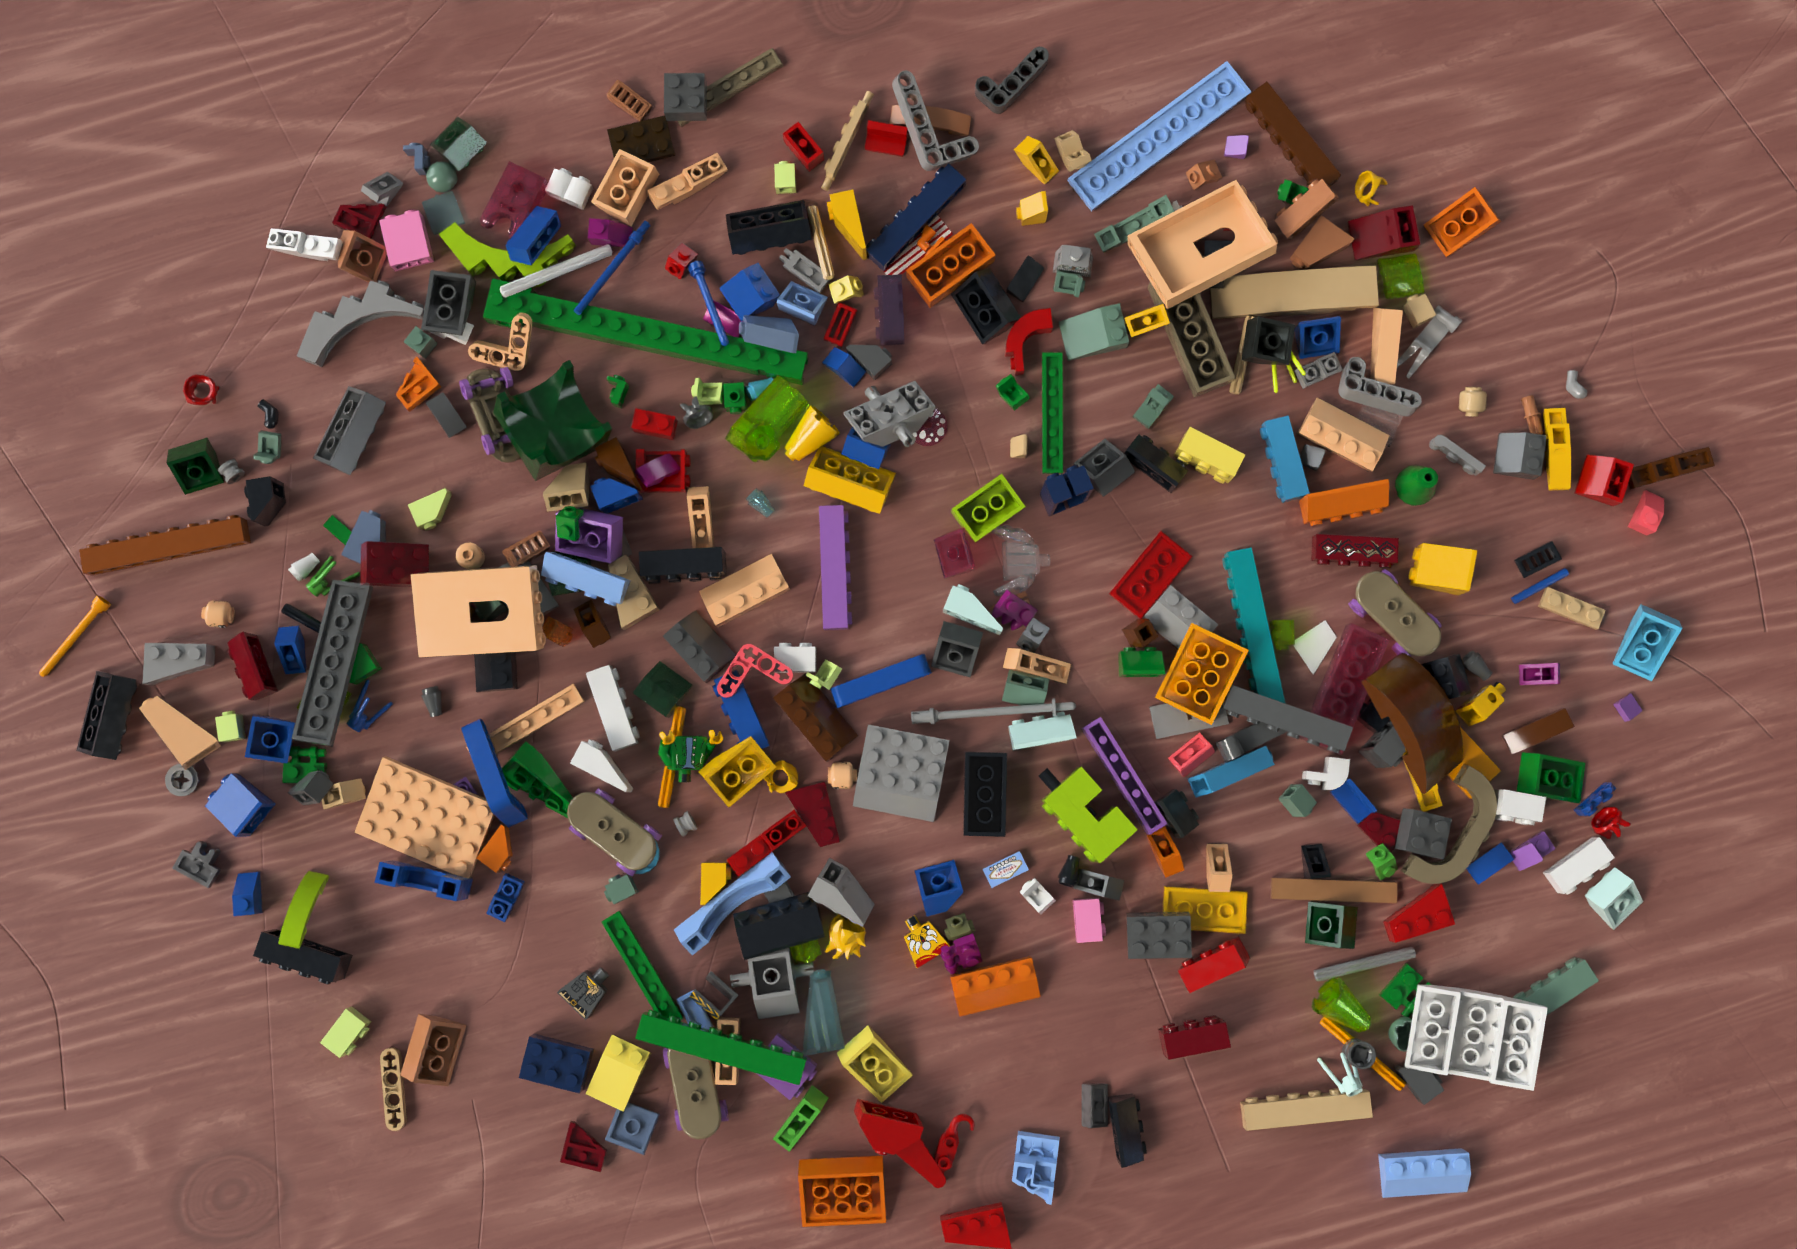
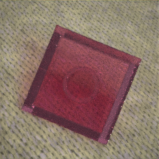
[933,528,975,578]

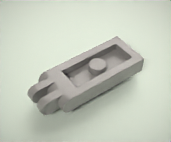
[779,248,831,293]

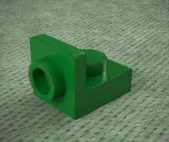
[606,375,630,409]

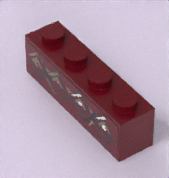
[1311,534,1399,568]

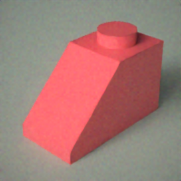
[1628,490,1664,536]

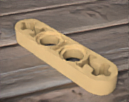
[380,1047,407,1131]

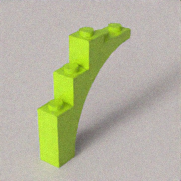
[439,222,576,289]

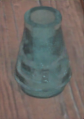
[746,488,775,518]

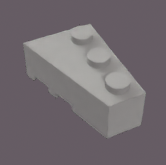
[143,643,215,685]

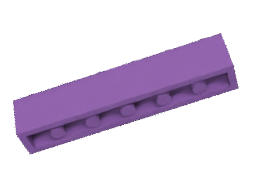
[819,505,852,630]
[1081,717,1167,835]

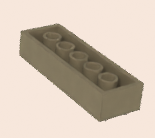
[1147,282,1235,398]

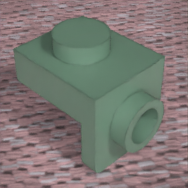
[1053,270,1085,298]
[253,430,281,464]

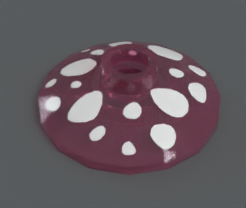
[912,408,947,446]

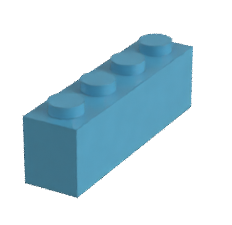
[1260,415,1310,503]

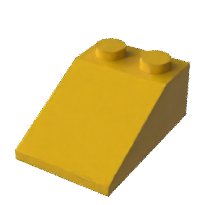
[827,190,867,260]
[698,736,776,807]

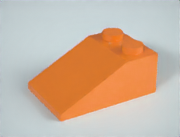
[1423,187,1502,258]

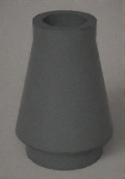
[1462,651,1493,681]
[421,686,442,717]

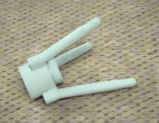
[1317,1052,1363,1097]

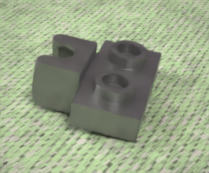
[172,841,221,888]

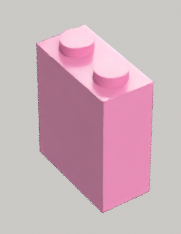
[379,210,434,272]

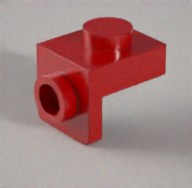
[665,243,698,279]

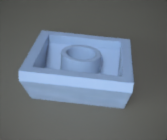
[777,281,828,325]

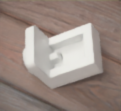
[1020,878,1056,915]

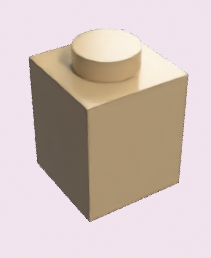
[1402,294,1436,329]

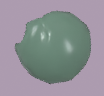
[426,162,457,193]
[1388,1017,1412,1052]

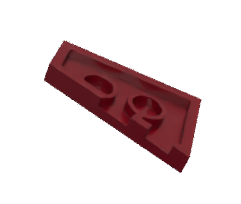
[785,782,840,847]

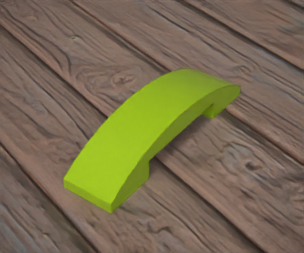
[278,871,329,949]

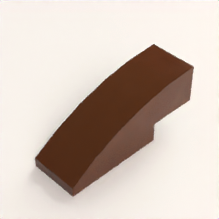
[1502,708,1575,754]

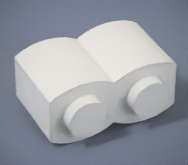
[545,168,593,210]

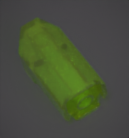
[725,375,809,462]

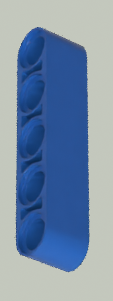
[830,654,932,708]

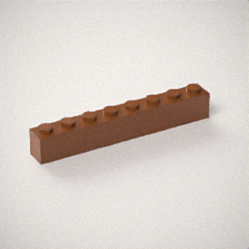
[79,515,251,576]

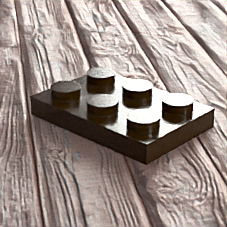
[607,115,675,162]

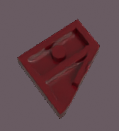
[332,203,387,239]

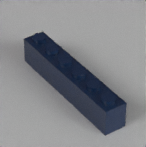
[866,163,966,271]

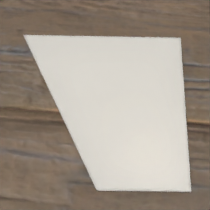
[1291,620,1337,675]

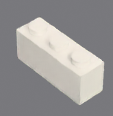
[1543,837,1615,895]

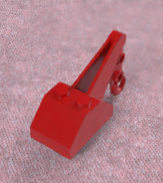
[854,1099,975,1188]

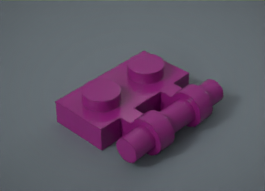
[941,933,983,974]

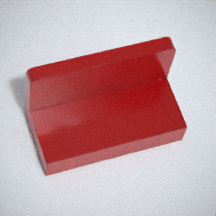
[865,120,908,157]

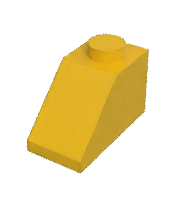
[1014,136,1059,184]
[1016,191,1048,226]
[1125,304,1170,337]
[700,862,732,905]

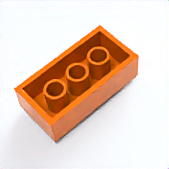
[906,223,996,308]

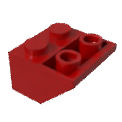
[1574,455,1634,506]

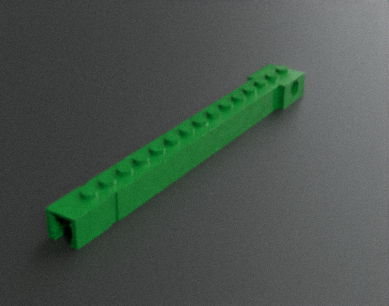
[483,278,809,385]

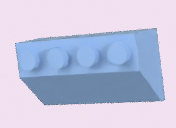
[541,552,631,606]
[1378,1148,1471,1198]

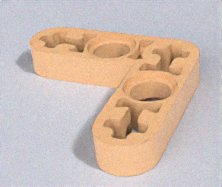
[468,313,532,371]

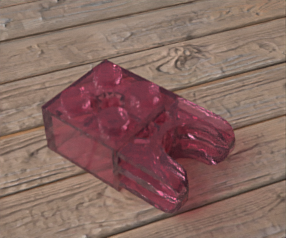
[480,161,548,239]

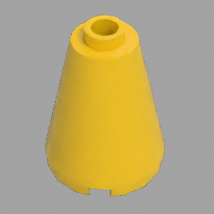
[785,405,840,461]

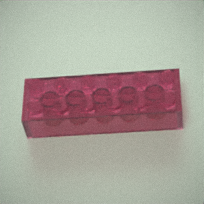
[1299,623,1389,755]

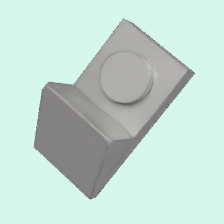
[361,172,403,207]

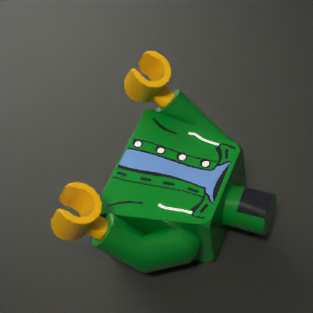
[658,730,723,782]

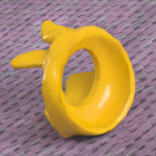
[1355,170,1388,206]
[763,760,798,793]

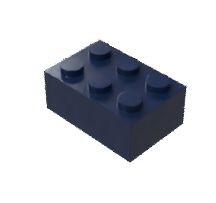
[518,1034,594,1094]

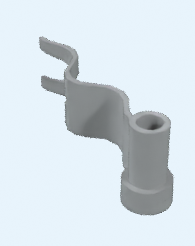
[1397,305,1463,379]

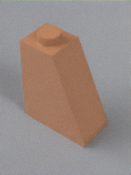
[1290,215,1354,270]

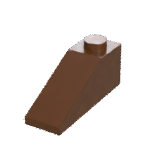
[595,437,642,491]

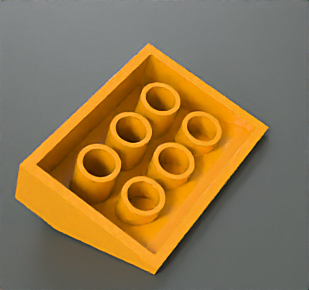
[1155,623,1249,725]

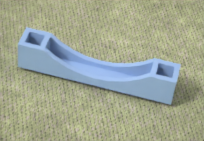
[674,852,791,955]

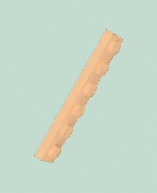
[466,684,585,754]

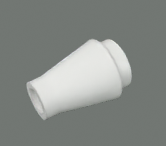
[288,553,320,581]

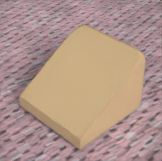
[1010,434,1027,458]

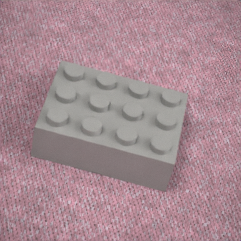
[853,724,950,822]

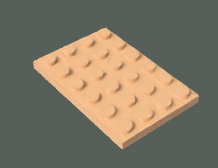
[355,756,494,878]

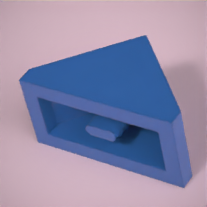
[822,347,866,388]

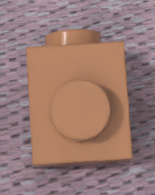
[1186,160,1222,190]

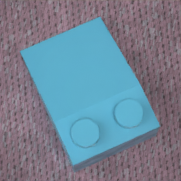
[1613,604,1683,681]

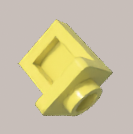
[828,275,864,304]

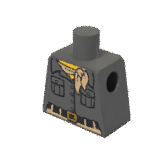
[557,967,609,1020]

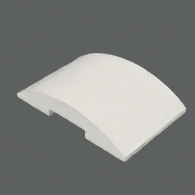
[1404,984,1548,1091]

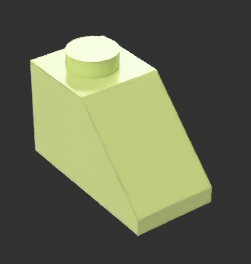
[408,488,452,530]

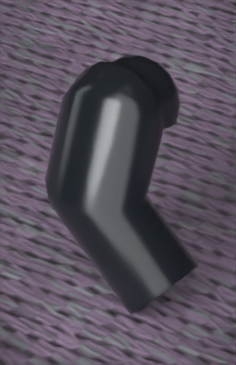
[257,399,279,429]

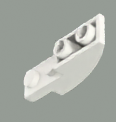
[266,228,343,261]

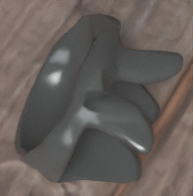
[680,396,713,429]

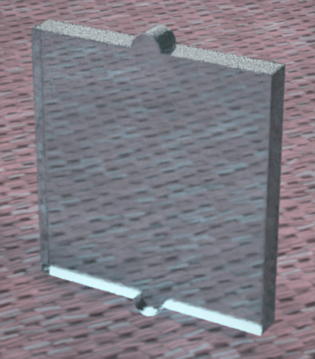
[421,191,465,235]

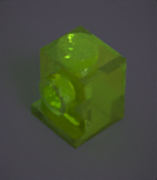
[1270,620,1295,650]
[790,939,822,963]

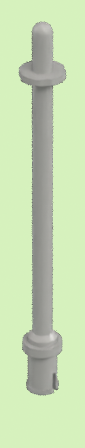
[911,698,1076,725]

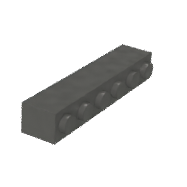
[1224,685,1353,754]

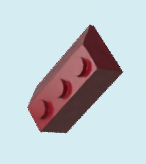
[227,631,278,701]

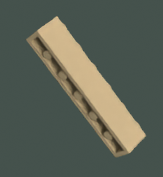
[1240,1087,1373,1131]

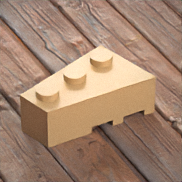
[608,555,660,630]

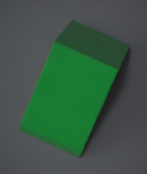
[349,643,382,685]

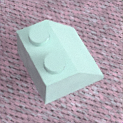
[1585,867,1643,930]

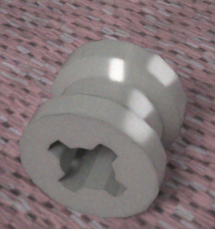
[218,459,245,484]
[673,811,698,837]

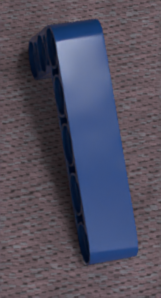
[461,718,528,827]

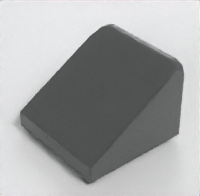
[1300,444,1326,471]
[764,881,795,903]

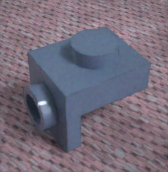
[403,143,431,175]

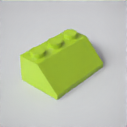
[951,474,1026,543]

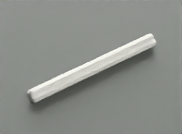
[500,244,613,298]

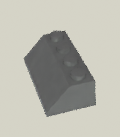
[313,386,386,475]

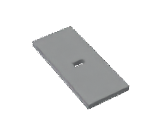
[1149,701,1229,739]

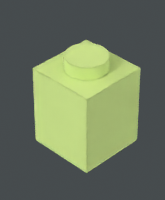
[774,161,796,194]
[215,711,246,742]

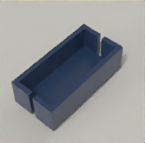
[1040,465,1094,517]

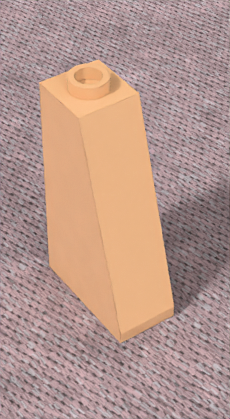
[1370,308,1403,384]
[139,696,221,770]

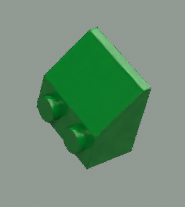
[1118,647,1165,677]

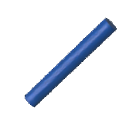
[1511,568,1569,604]

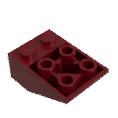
[1348,205,1420,261]

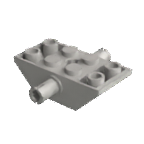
[843,381,935,447]
[730,947,815,1019]

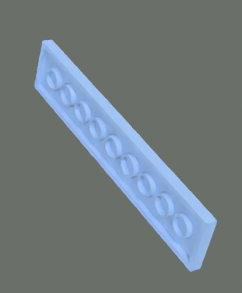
[1067,61,1251,212]

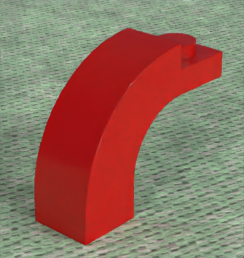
[1005,308,1053,376]

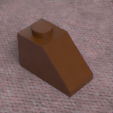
[573,600,611,648]

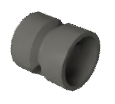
[1342,1038,1376,1069]

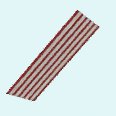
[883,215,953,282]

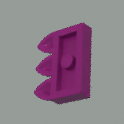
[992,590,1038,630]

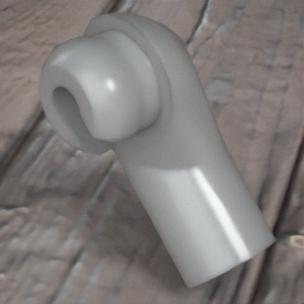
[1566,370,1587,399]

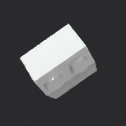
[570,740,633,792]

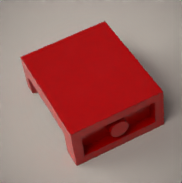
[636,449,691,493]

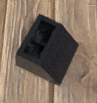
[244,476,286,526]
[1421,653,1472,699]

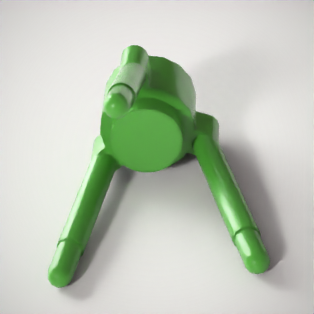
[306,556,360,597]

